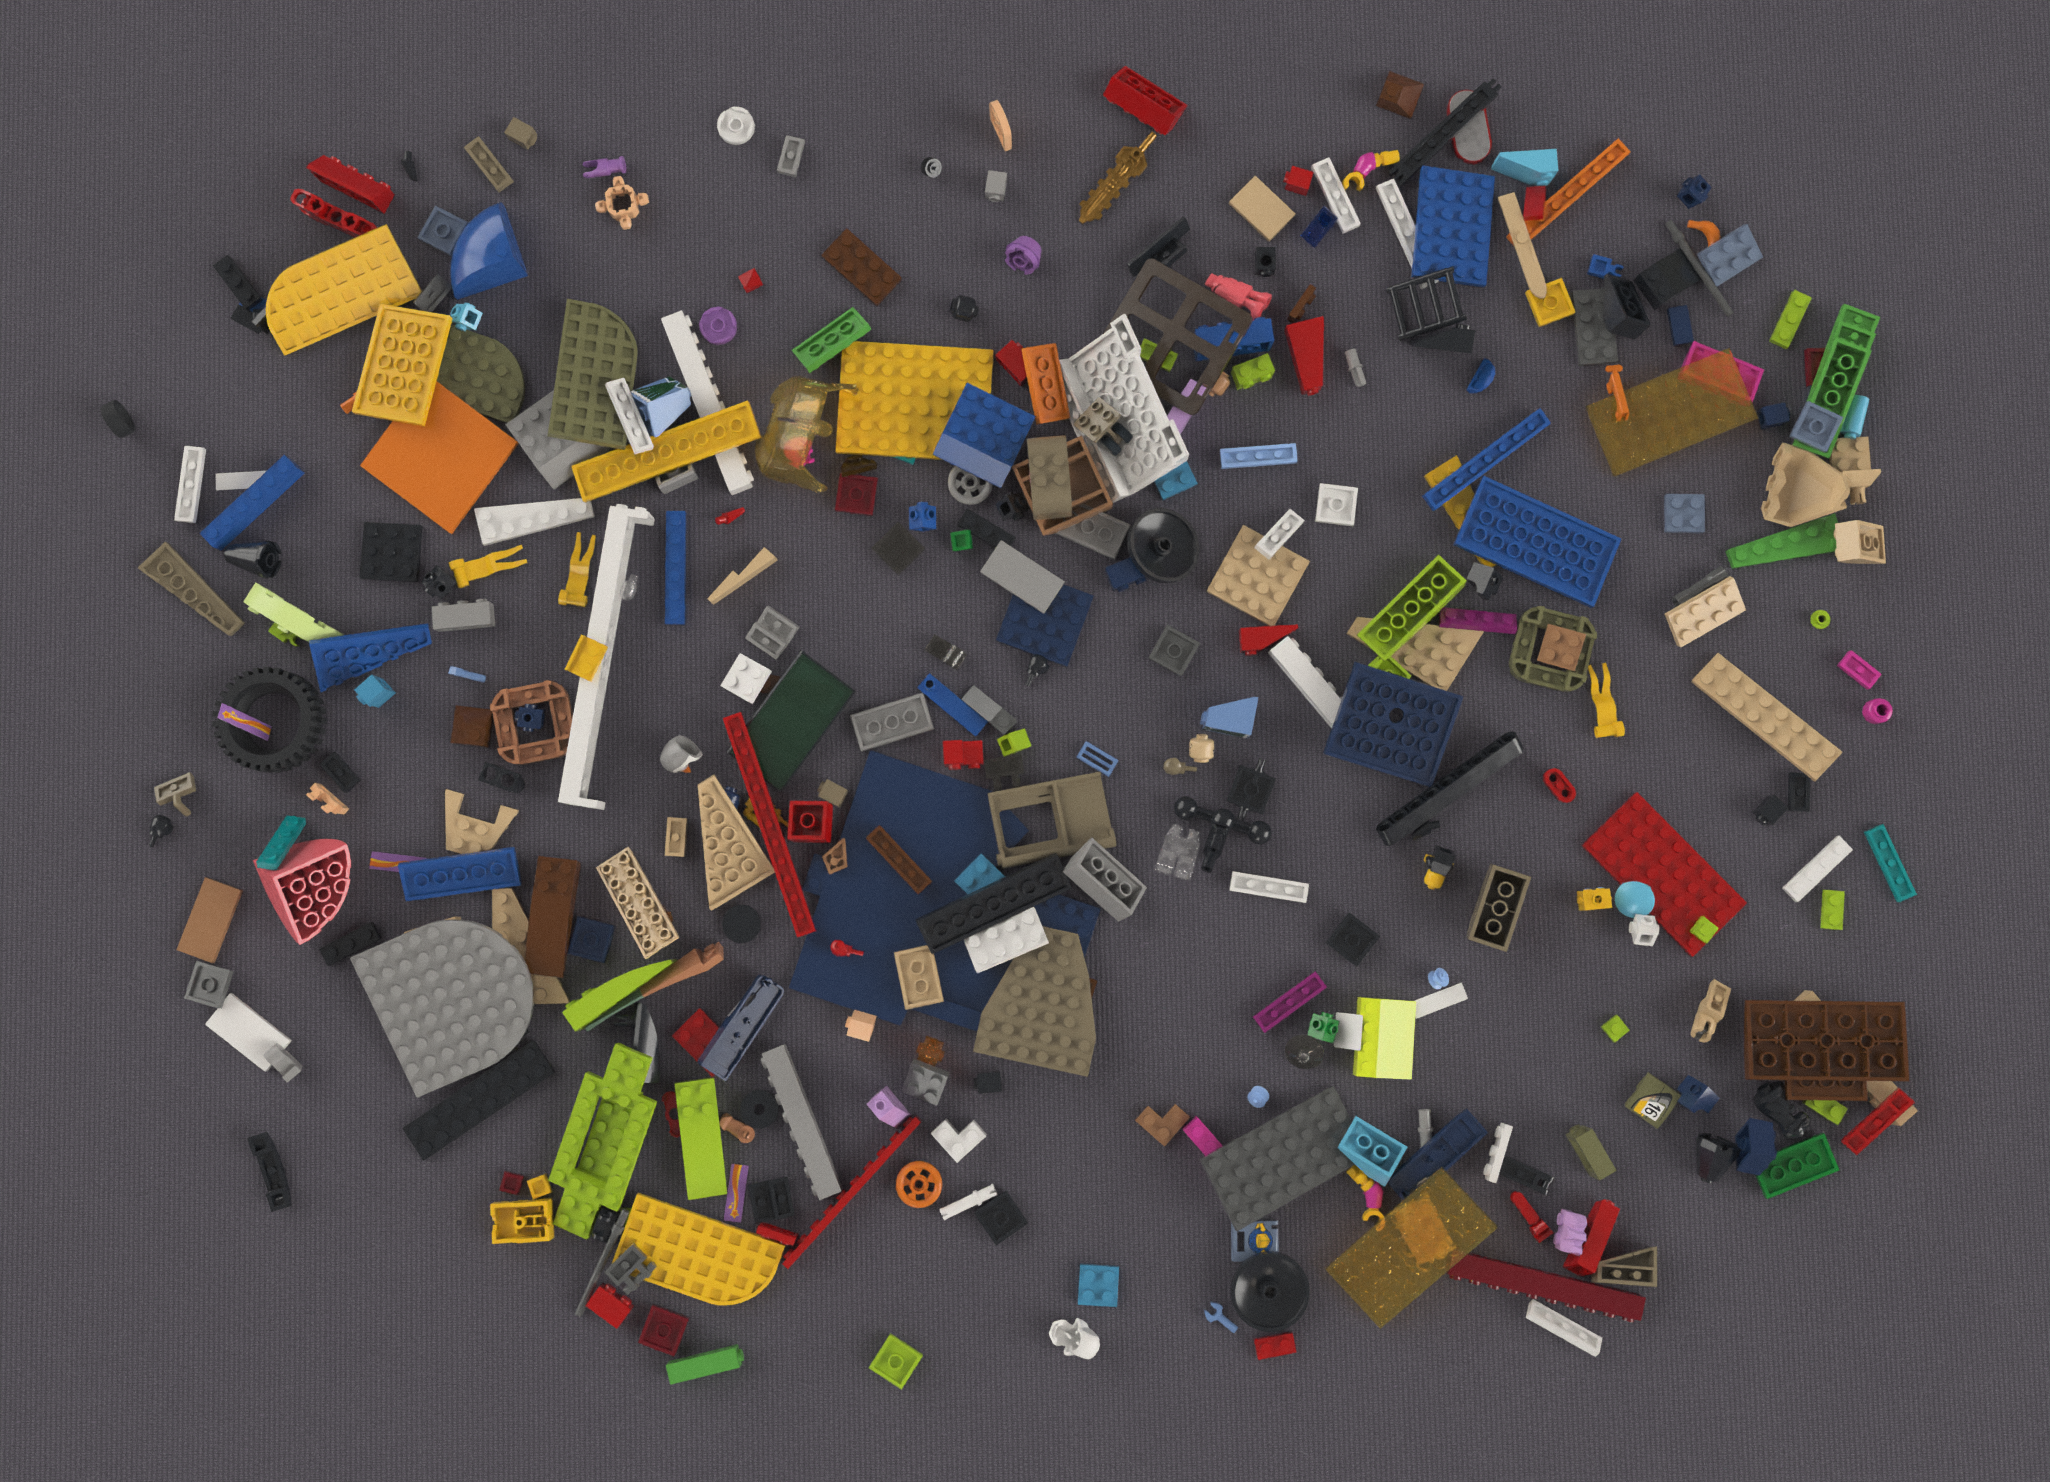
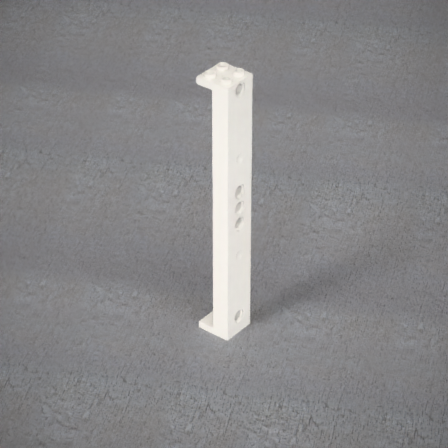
[558,504,655,810]

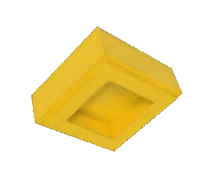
[527,1174,553,1199]

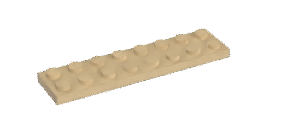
[1691,653,1842,782]

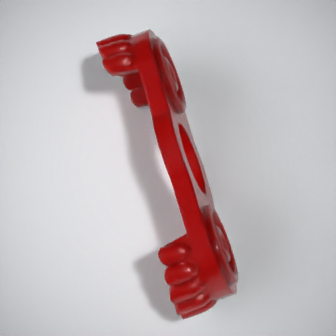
[662,1091,680,1138]

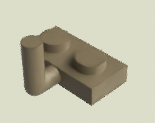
[154,772,196,817]

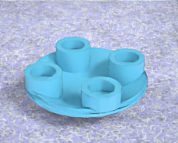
[1615,881,1655,918]

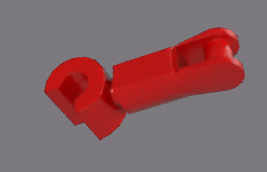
[1510,1191,1554,1243]

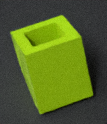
[997,728,1031,757]

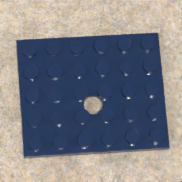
[1323,662,1464,787]

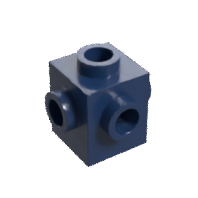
[1677,174,1712,209]
[515,704,546,732]

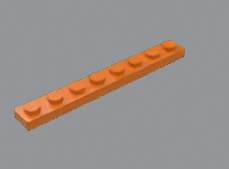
[1506,138,1631,246]

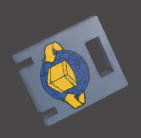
[1231,1220,1279,1262]

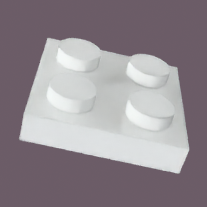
[1315,483,1358,526]
[720,653,772,704]

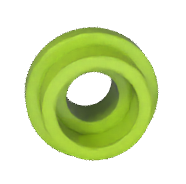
[1810,610,1830,629]

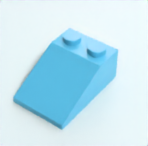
[1491,149,1558,186]
[1337,1116,1407,1187]

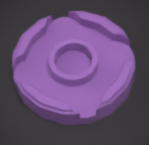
[699,306,737,345]

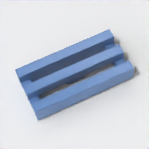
[1076,741,1119,777]

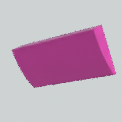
[1677,341,1764,408]

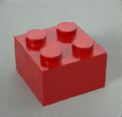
[787,801,833,843]

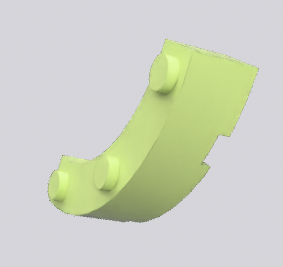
[243,582,344,642]

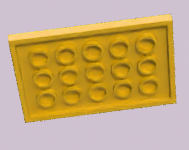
[352,304,453,426]

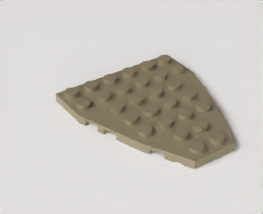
[973,926,1096,1077]

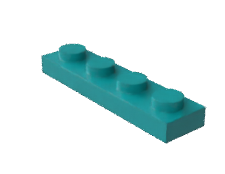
[256,815,306,870]

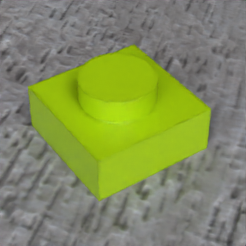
[1690,916,1719,944]
[1601,1015,1630,1042]

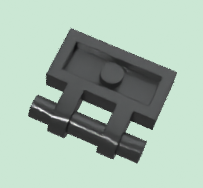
[604,1243,657,1295]

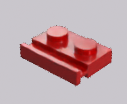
[756,1222,799,1246]

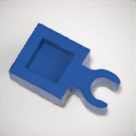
[1587,254,1624,279]

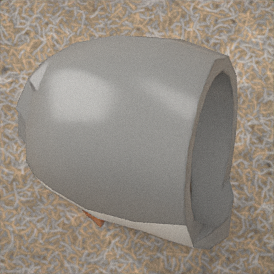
[660,735,703,773]

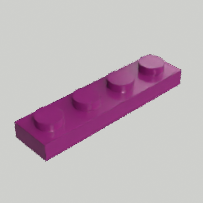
[1439,608,1517,634]
[1253,971,1327,1033]

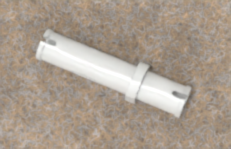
[940,1184,998,1220]

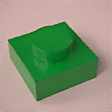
[950,530,973,551]

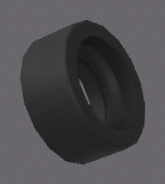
[100,400,136,438]

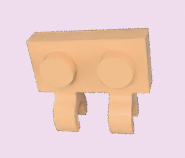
[306,783,349,814]

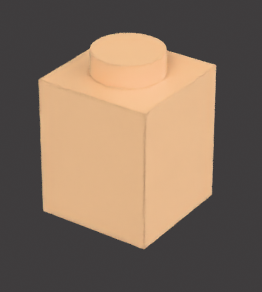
[845,1010,877,1042]

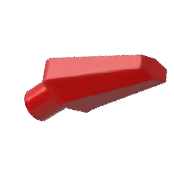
[715,507,745,525]

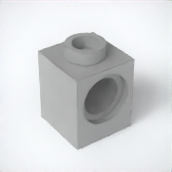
[985,170,1007,202]

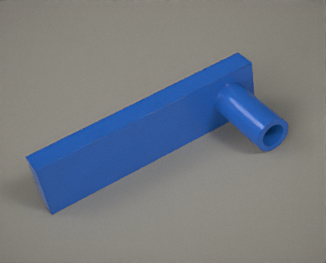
[917,673,988,737]

